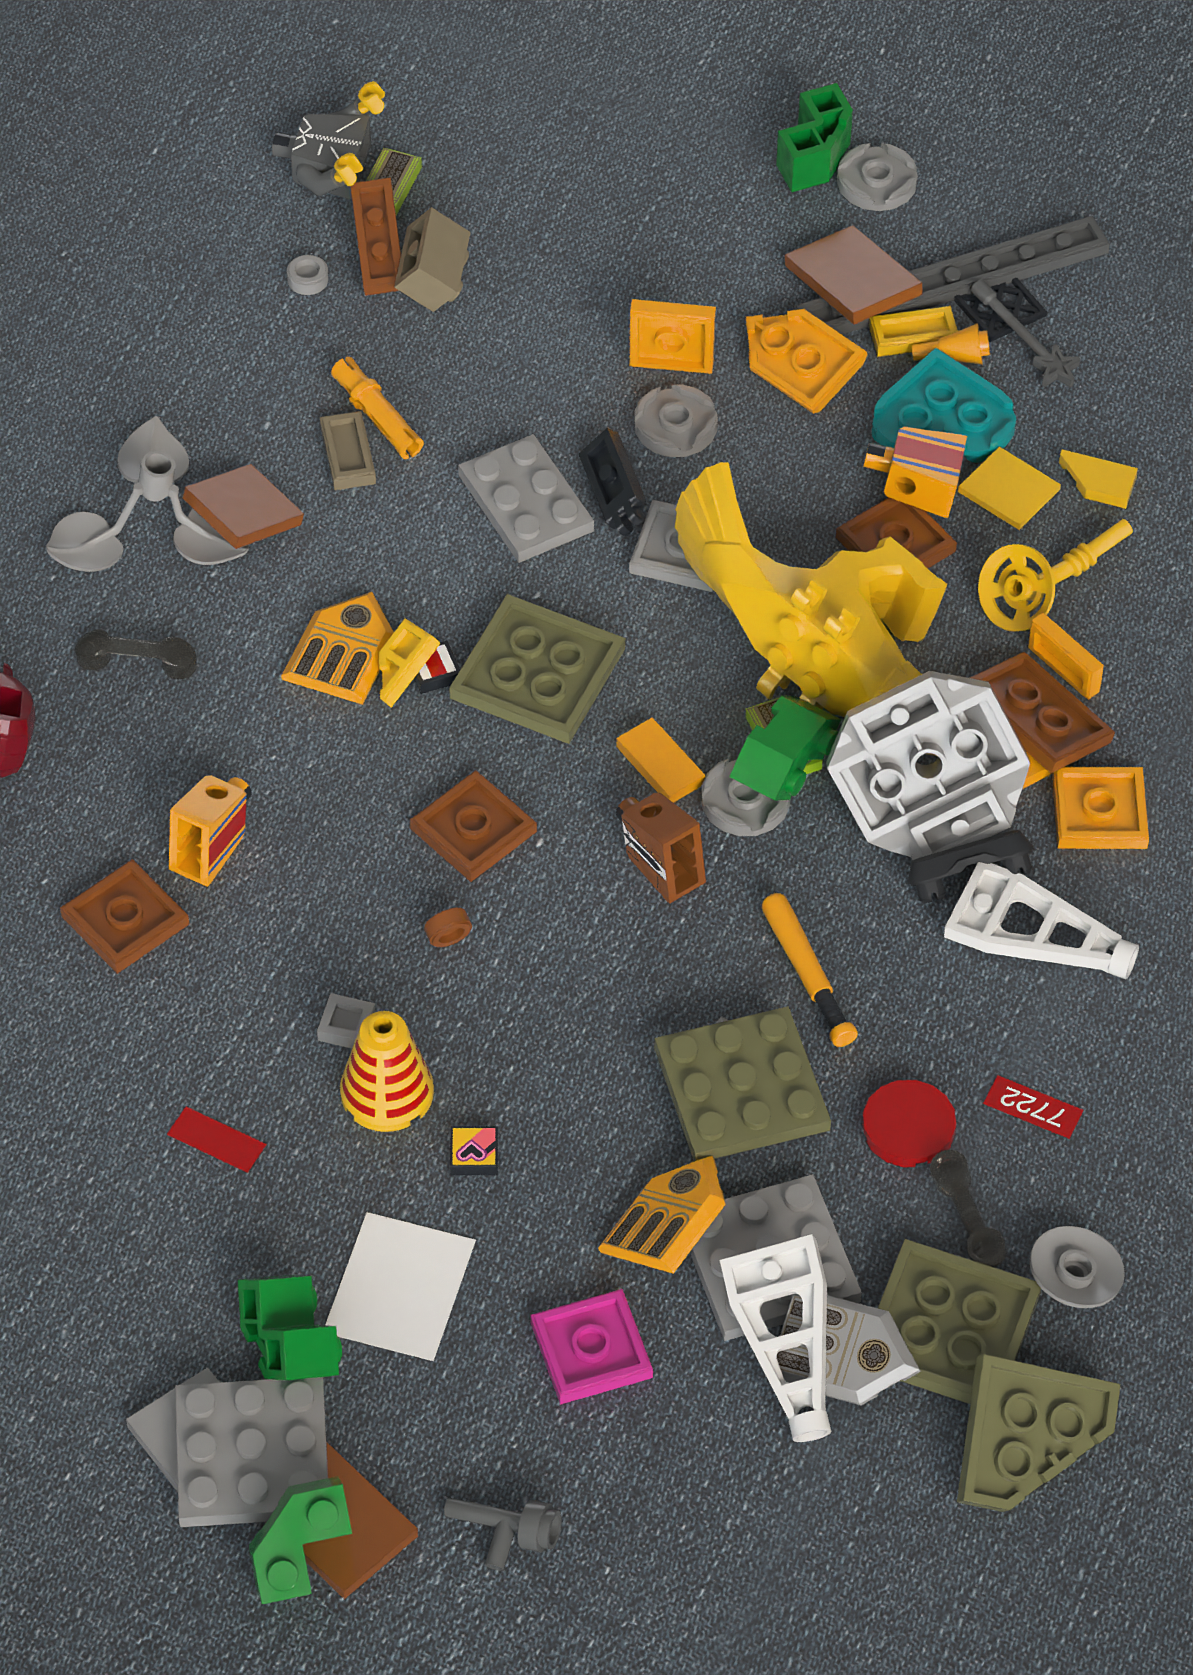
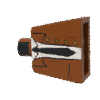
[616,793,706,904]

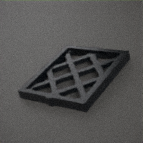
[954,278,1047,342]

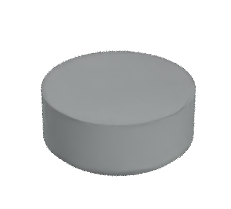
[287,255,328,295]

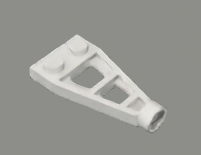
[944,862,1139,979]
[720,1234,831,1442]

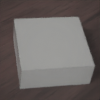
[317,993,376,1048]

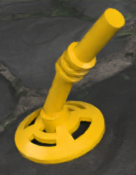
[978,519,1133,631]

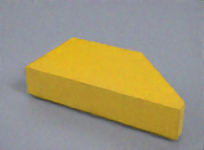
[1059,449,1138,509]
[379,618,440,708]

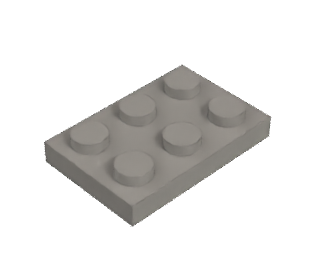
[458,434,594,563]

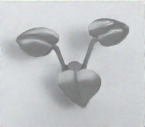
[46,416,249,572]

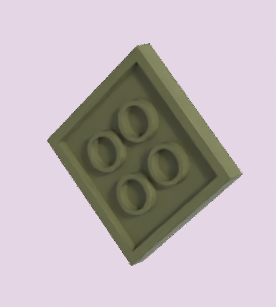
[449,594,626,744]
[654,1006,831,1162]
[878,1239,1041,1404]

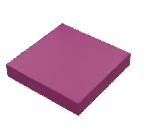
[530,1289,653,1405]

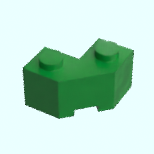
[776,83,853,192]
[729,696,841,801]
[238,1275,342,1381]
[249,1476,352,1605]

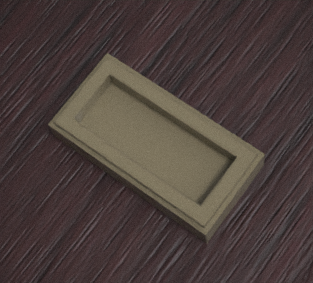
[320,411,376,490]

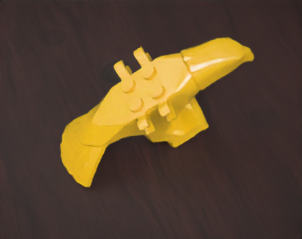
[675,462,947,756]

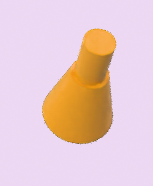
[912,323,990,365]

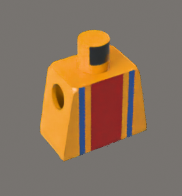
[863,427,967,518]
[169,775,252,887]

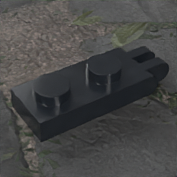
[578,428,646,537]

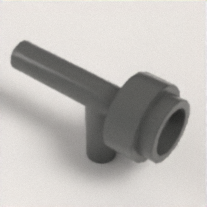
[444,1497,562,1571]

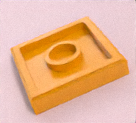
[629,299,716,374]
[1052,767,1149,849]

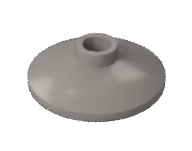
[1030,1226,1125,1308]

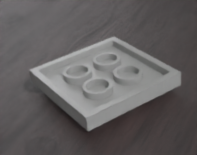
[690,1174,862,1341]
[175,1377,328,1527]

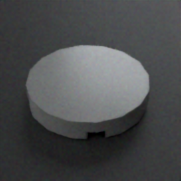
[837,143,918,211]
[634,384,718,457]
[701,759,790,836]

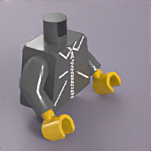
[272,81,385,199]

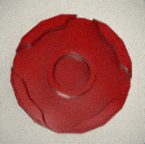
[862,1080,956,1167]

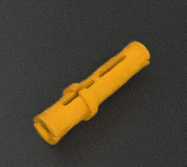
[331,357,424,459]

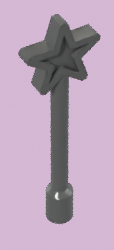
[971,279,1080,387]

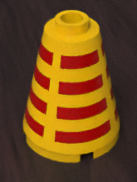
[340,1011,434,1132]

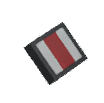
[414,640,460,694]

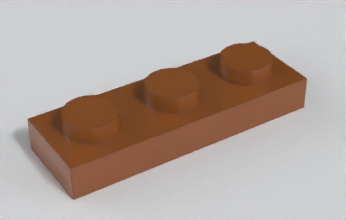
[351,178,401,296]

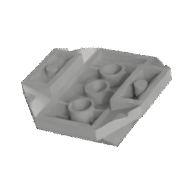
[826,671,1030,860]

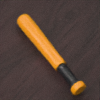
[762,893,858,1047]

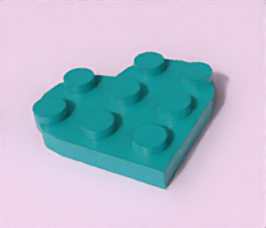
[872,348,1016,463]

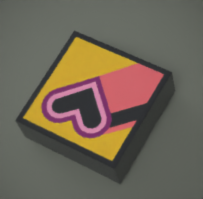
[450,1126,498,1175]

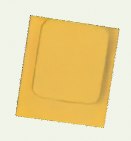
[958,446,1061,530]

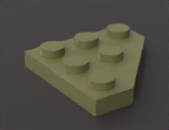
[957,1354,1121,1512]

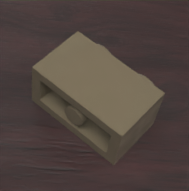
[394,207,470,312]

